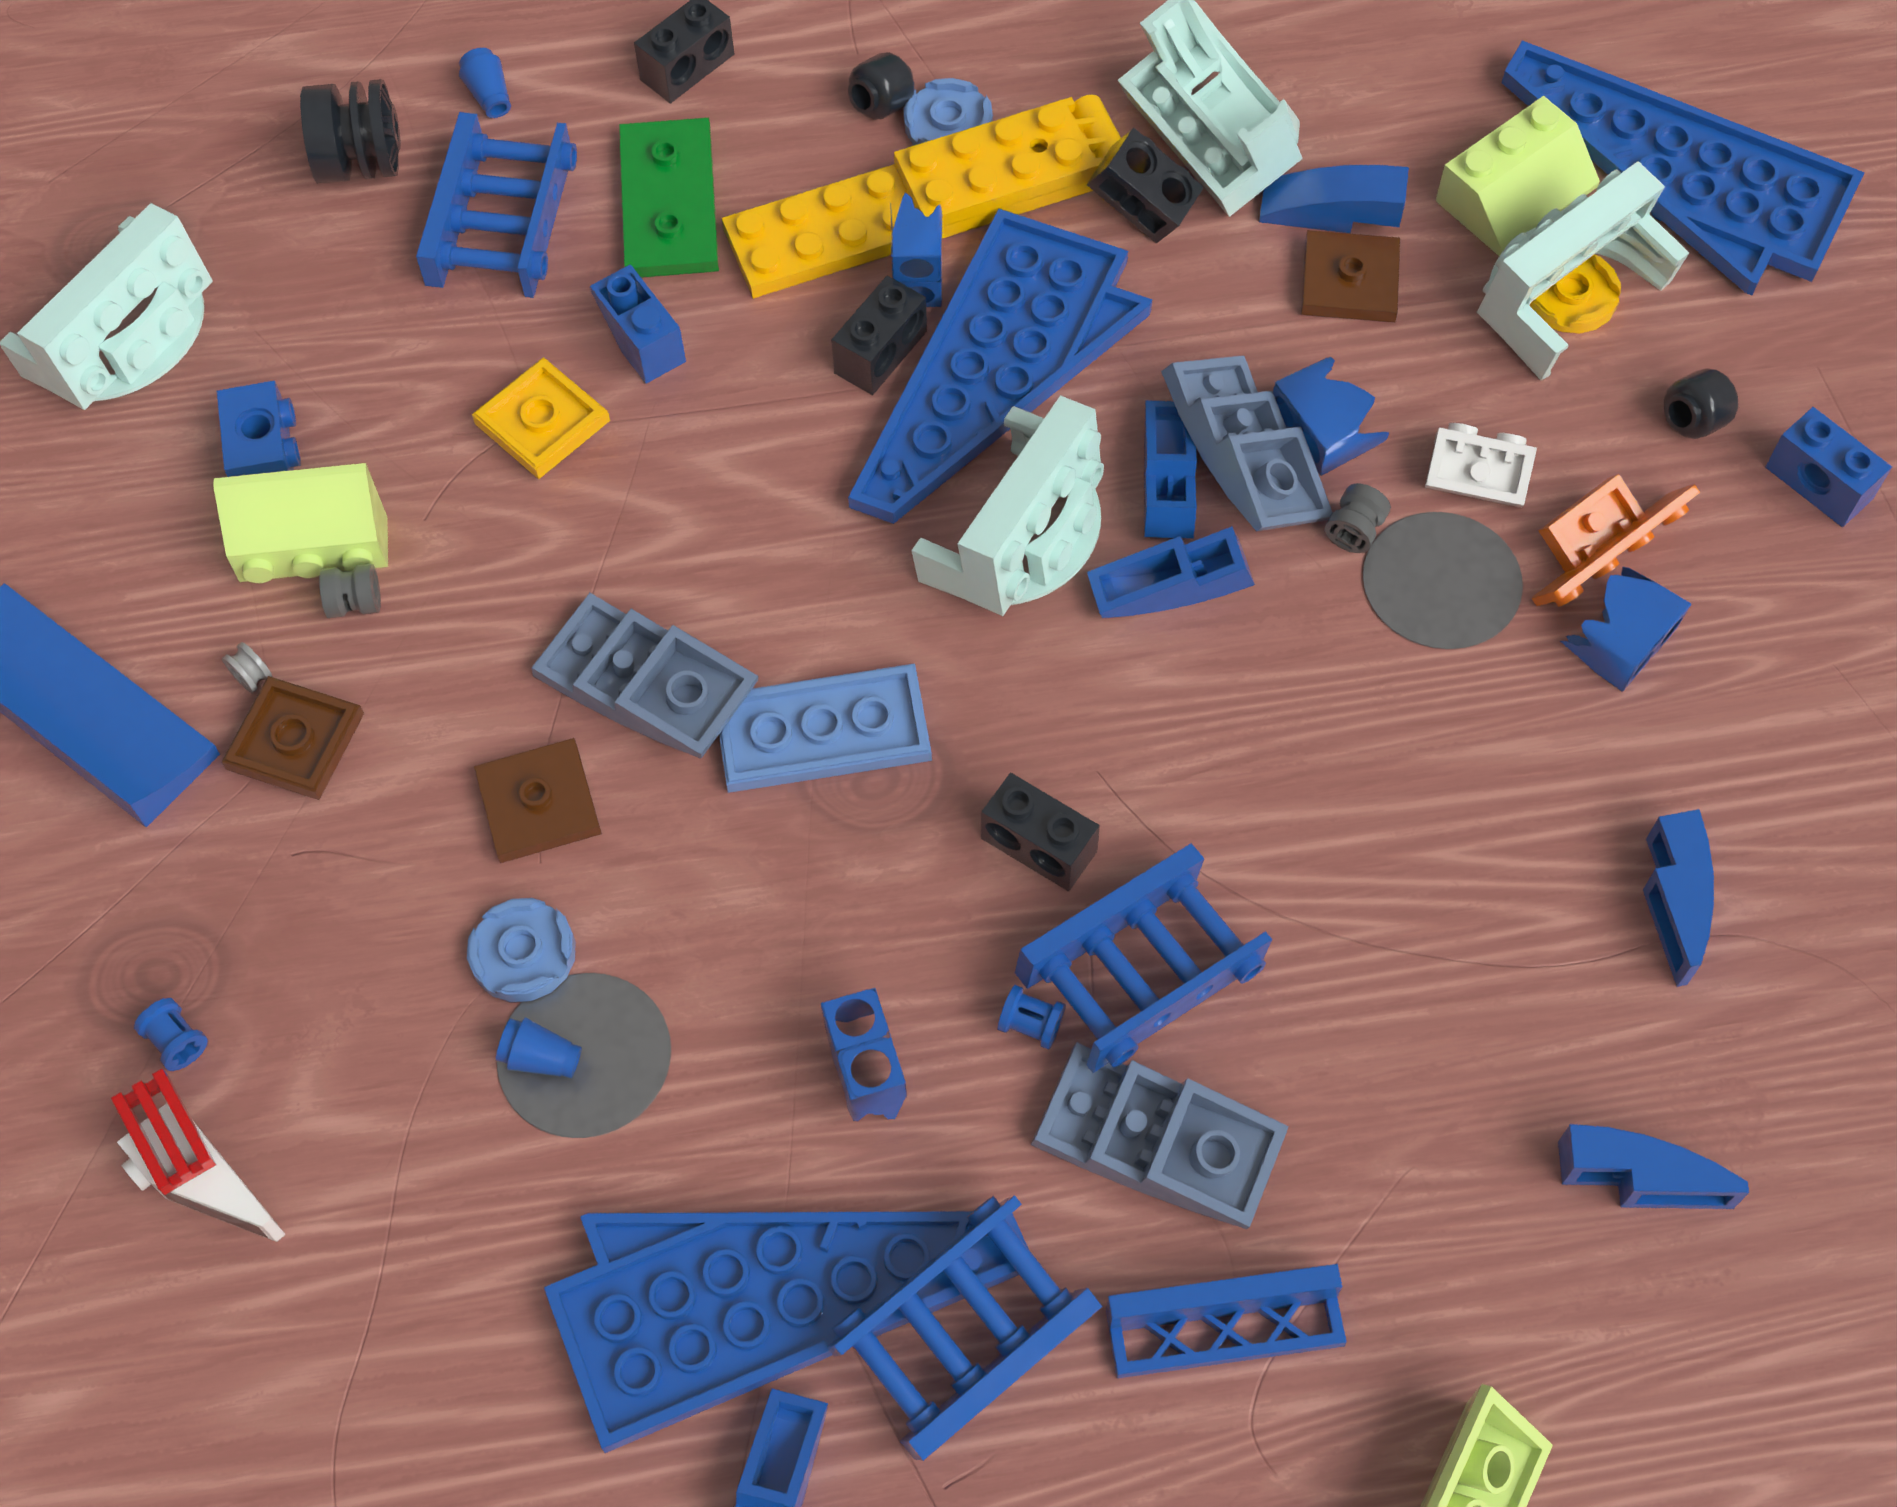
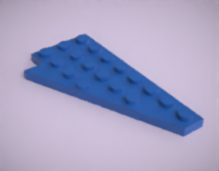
[1501,40,1865,295]
[848,209,1153,524]
[544,1211,1029,1453]

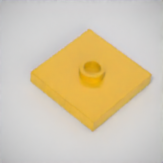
[472,357,610,479]

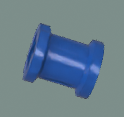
[997,985,1066,1050]
[134,998,208,1071]

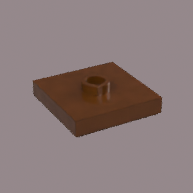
[1301,230,1400,323]
[222,676,364,800]
[474,738,602,864]

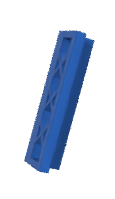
[1106,1264,1347,1379]

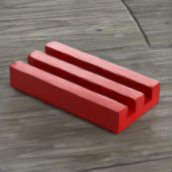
[111,1069,216,1195]

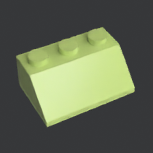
[1436,96,1600,256]
[213,463,388,583]

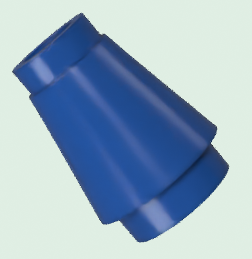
[459,48,511,118]
[496,1017,582,1079]

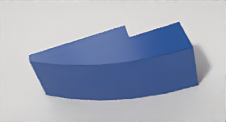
[1259,165,1409,234]
[1144,400,1197,539]
[1087,526,1255,618]
[1643,809,1714,987]
[1558,1124,1749,1209]
[735,1389,828,1507]

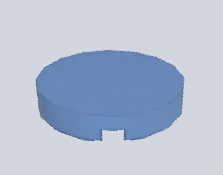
[904,78,993,145]
[467,898,576,1002]

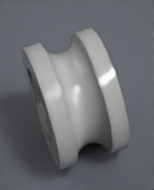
[222,642,272,693]

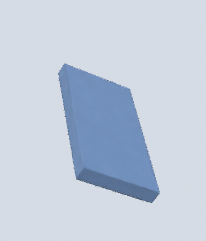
[719,664,932,793]

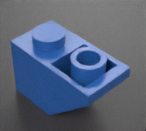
[590,264,686,384]

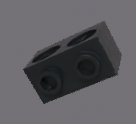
[634,0,735,104]
[1086,127,1204,244]
[831,275,927,396]
[981,772,1100,892]

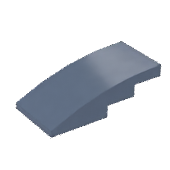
[1161,356,1333,532]
[532,593,758,758]
[1031,1042,1289,1229]

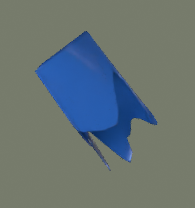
[890,193,943,307]
[1273,357,1389,476]
[1560,566,1691,692]
[821,988,907,1122]

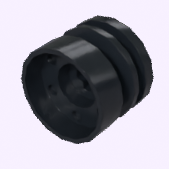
[300,79,401,184]

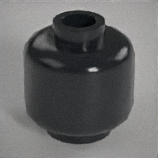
[848,52,915,119]
[1664,368,1738,439]

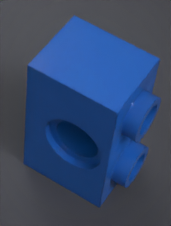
[217,380,301,477]
[1765,407,1892,528]

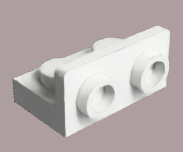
[1425,423,1537,508]

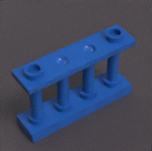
[416,112,577,298]
[1015,843,1272,1073]
[827,1195,1103,1461]

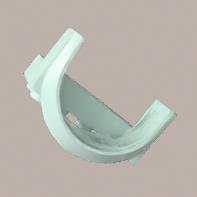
[1118,0,1303,217]
[1477,161,1689,380]
[0,203,213,410]
[911,395,1104,616]

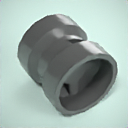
[1325,483,1391,553]
[319,563,381,619]

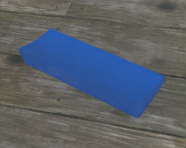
[0,583,220,827]

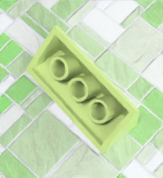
[1420,1384,1553,1507]

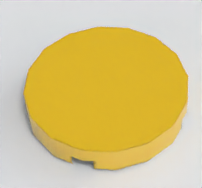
[1529,254,1621,334]

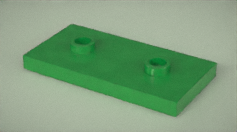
[619,117,719,277]

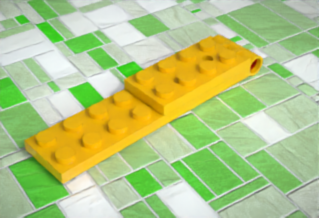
[722,95,1121,299]

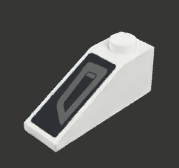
[117,1103,286,1242]

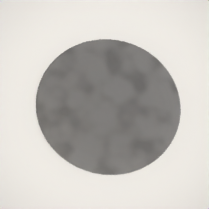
[1363,512,1523,649]
[497,973,671,1138]

